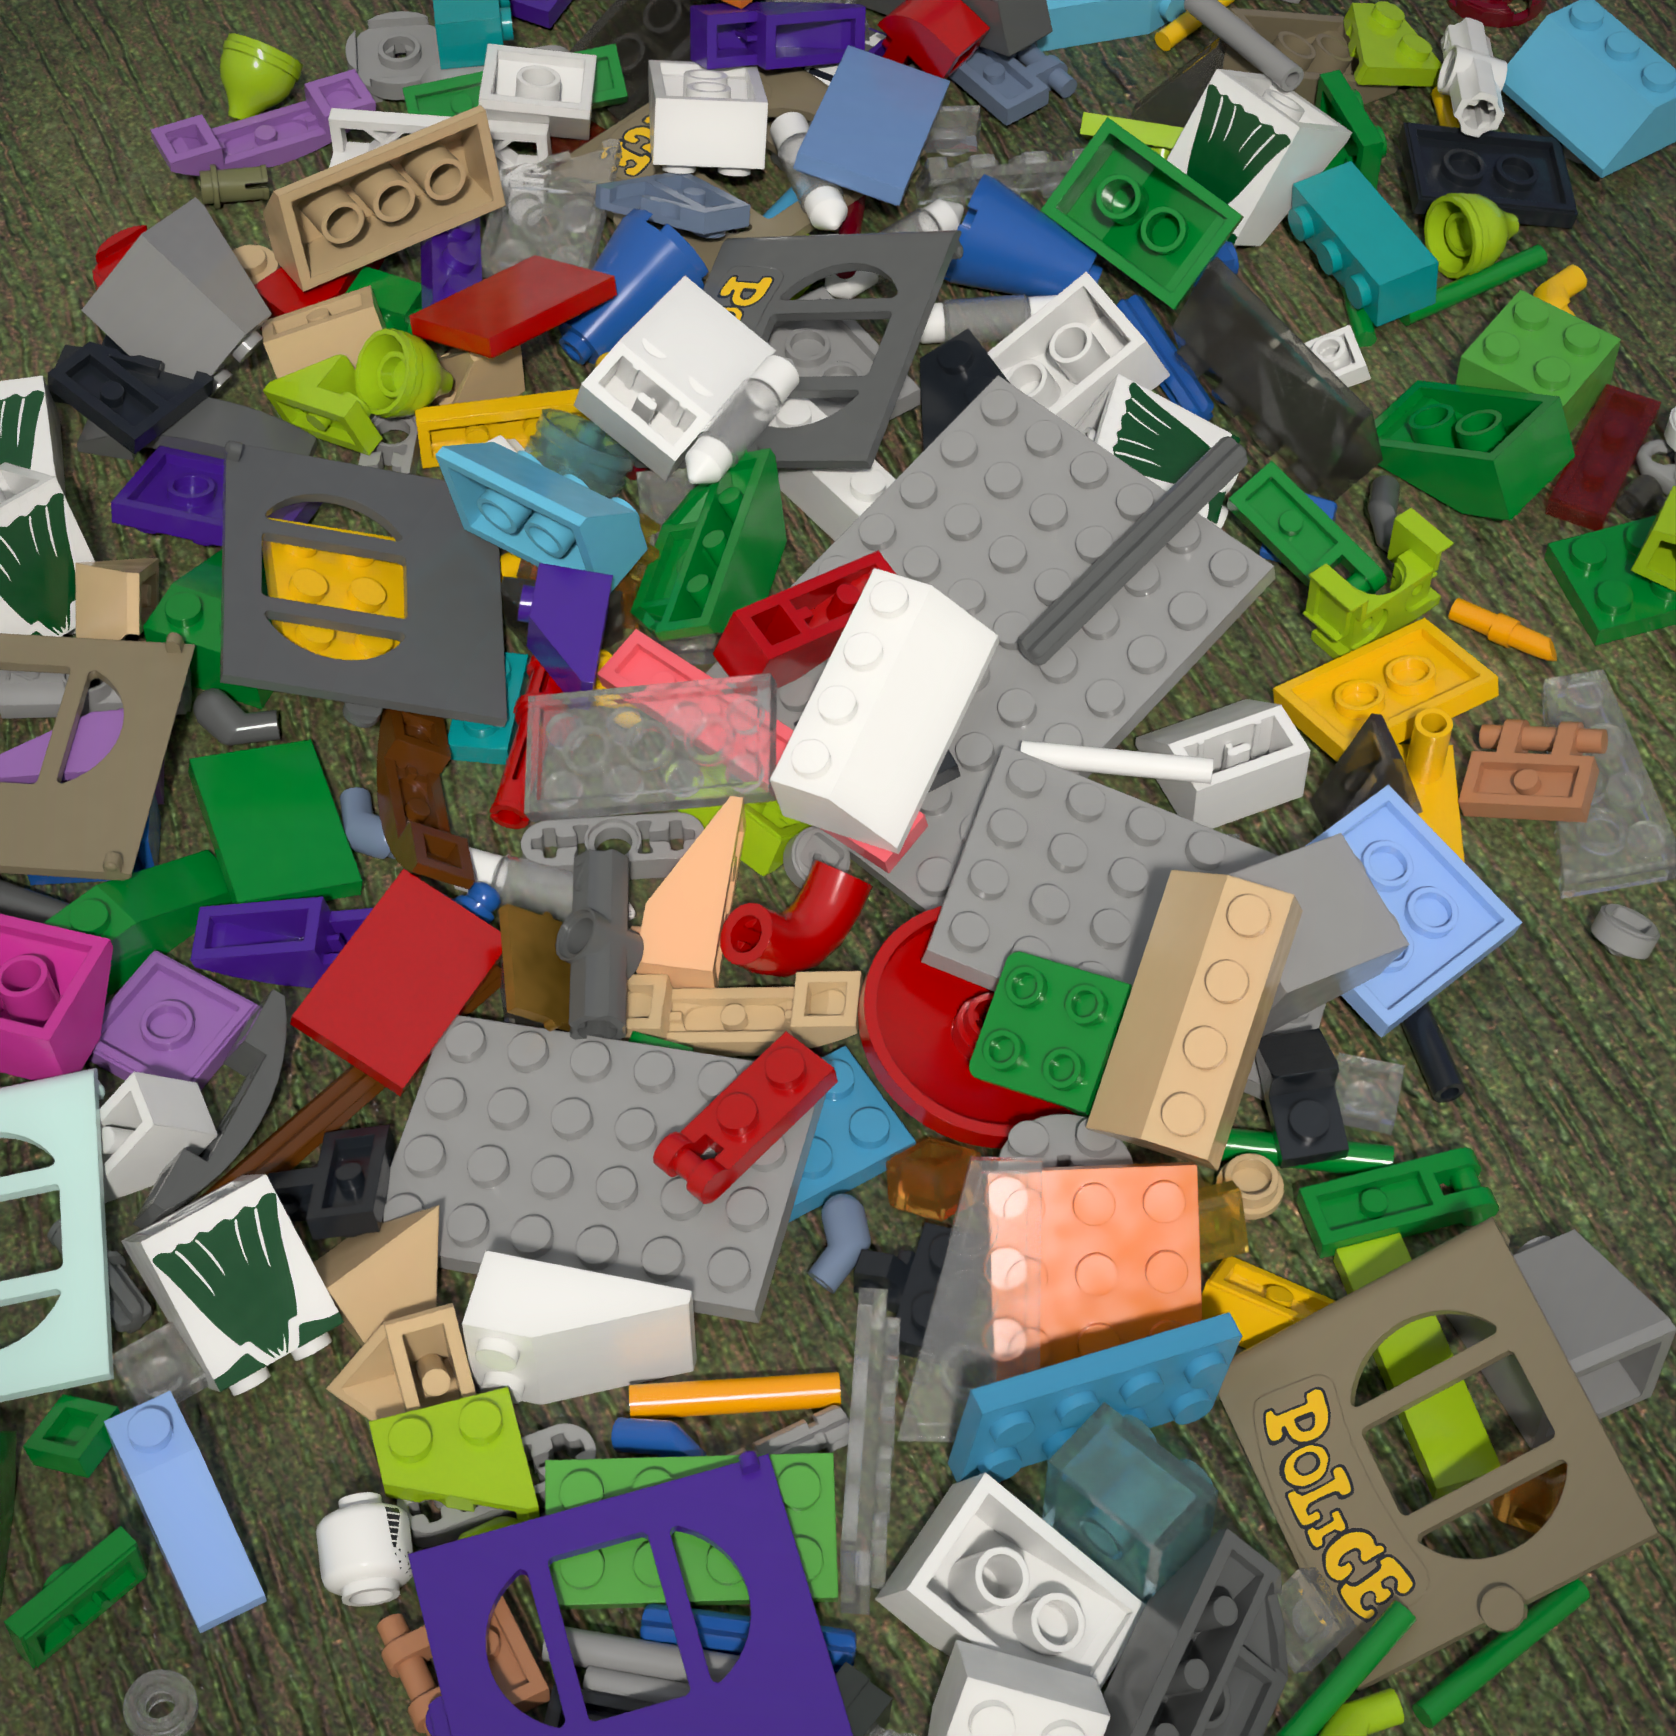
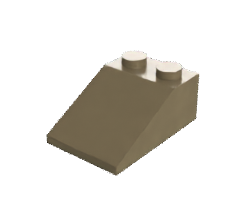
[1199,8,1399,106]

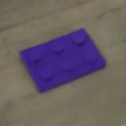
[111,445,323,558]

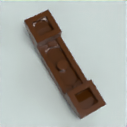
[377,708,475,890]

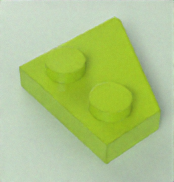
[1343,1,1442,87]
[369,1387,540,1521]

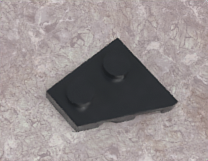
[920,328,1011,450]
[48,341,214,455]

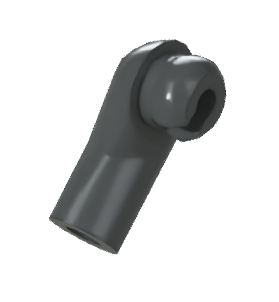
[1367,475,1400,553]
[193,688,281,746]

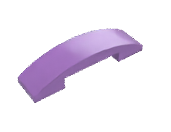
[150,69,376,176]

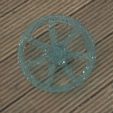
[524,408,637,499]

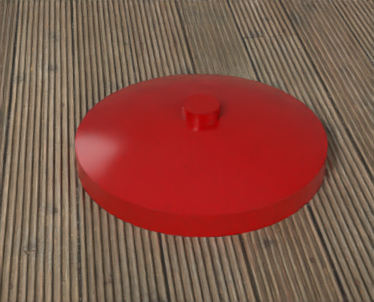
[858,906,1077,1148]

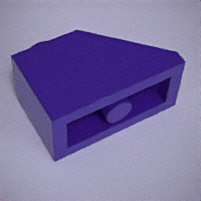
[517,563,613,712]

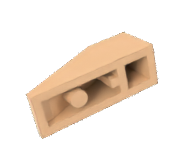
[630,796,746,988]

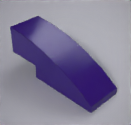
[690,2,866,70]
[190,896,373,988]

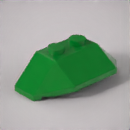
[630,448,787,641]

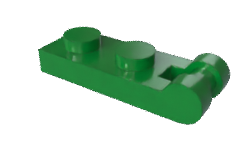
[1227,461,1387,594]
[1296,1147,1499,1259]

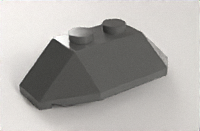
[1103,1528,1288,1736]

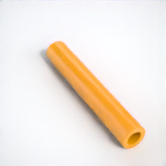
[629,1372,841,1419]

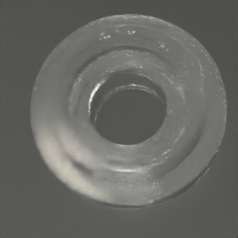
[123,1669,199,1736]

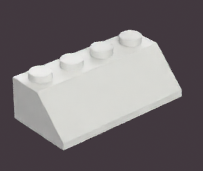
[770,568,999,854]

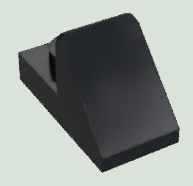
[1256,1028,1349,1169]

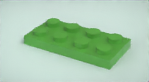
[545,1453,838,1610]

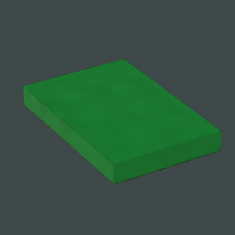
[188,739,363,904]

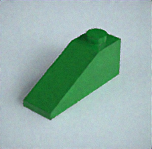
[44,849,232,998]

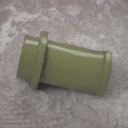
[199,164,270,209]

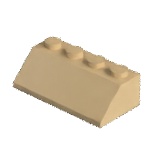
[263,105,506,292]
[1086,870,1303,1171]

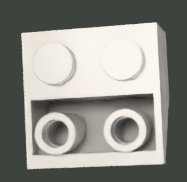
[1135,699,1311,829]
[928,1640,1111,1736]

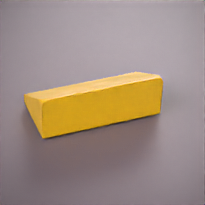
[1202,1255,1335,1349]

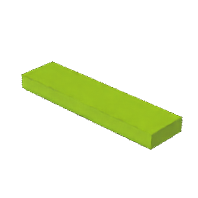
[1333,1233,1501,1500]

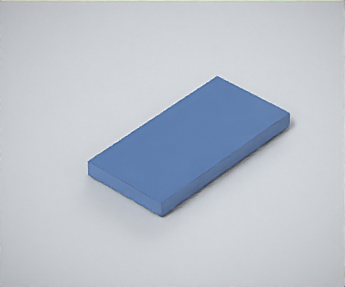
[793,45,950,206]

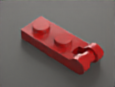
[653,1031,838,1204]

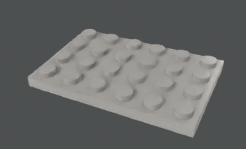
[921,745,1326,1101]
[382,1015,826,1323]

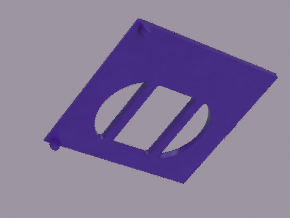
[408,1450,853,1736]

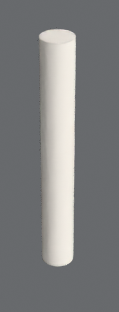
[1021,740,1214,784]

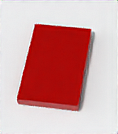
[409,255,617,359]
[290,869,503,1097]

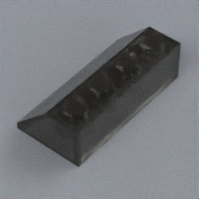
[1172,257,1383,502]

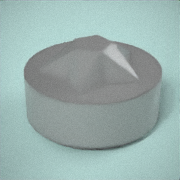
[783,826,850,889]
[1591,904,1660,959]

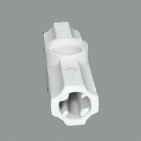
[1437,17,1507,138]

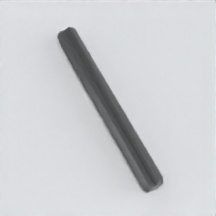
[1017,436,1248,666]

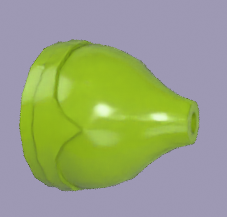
[220,33,303,121]
[1424,193,1519,279]
[355,328,453,418]

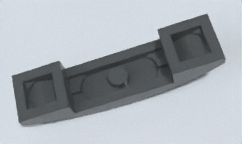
[77,397,318,461]
[132,989,287,1229]

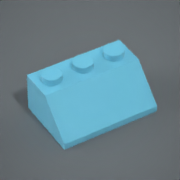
[1502,0,1676,178]
[435,442,648,592]

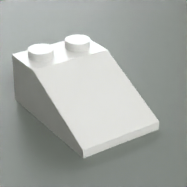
[648,60,768,176]
[987,271,1170,427]
[462,1250,697,1405]
[875,1472,1146,1690]

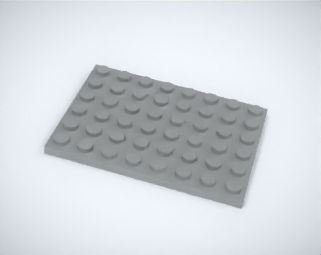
[706,375,1276,914]

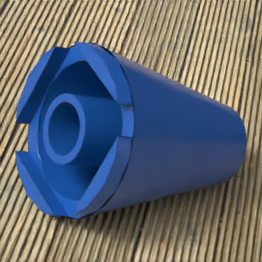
[944,174,1104,297]
[558,209,709,365]

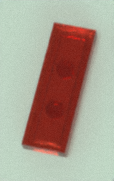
[1545,384,1661,531]

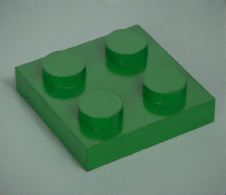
[1544,515,1676,646]

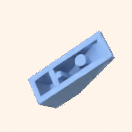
[104,1391,267,1633]

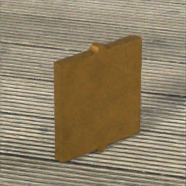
[499,903,571,1032]

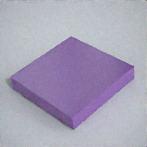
[88,950,258,1091]

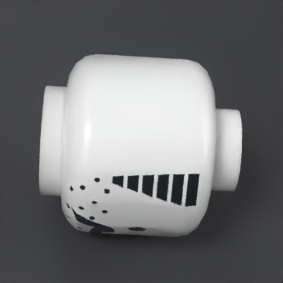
[316,1492,413,1607]

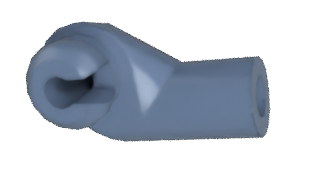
[340,787,396,860]
[807,1194,871,1293]

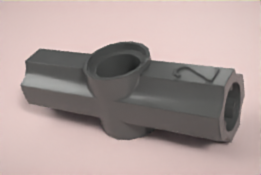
[555,849,644,1040]

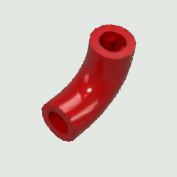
[720,860,873,978]

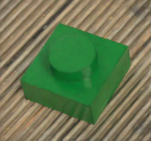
[23,1394,121,1478]

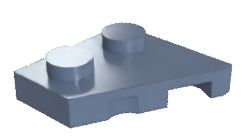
[595,173,751,238]

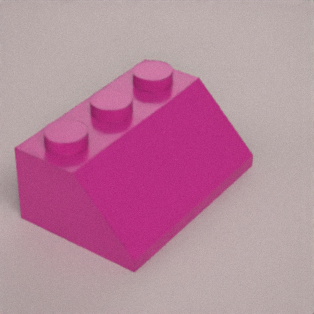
[0,914,113,1081]

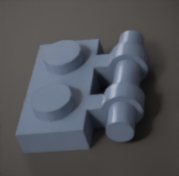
[949,41,1077,126]

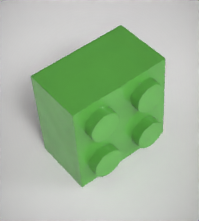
[1456,289,1621,433]

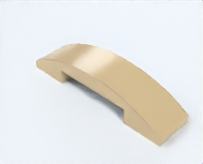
[621,971,863,1057]

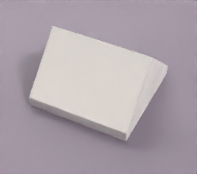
[478,44,597,140]

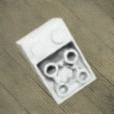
[573,276,776,481]

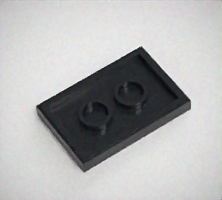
[1398,123,1578,229]

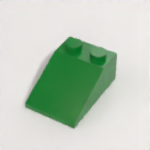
[1040,117,1244,311]
[1351,380,1575,521]
[143,549,274,709]

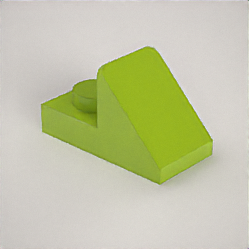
[263,354,383,455]

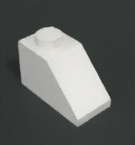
[100,1071,218,1203]

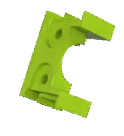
[1303,507,1454,659]

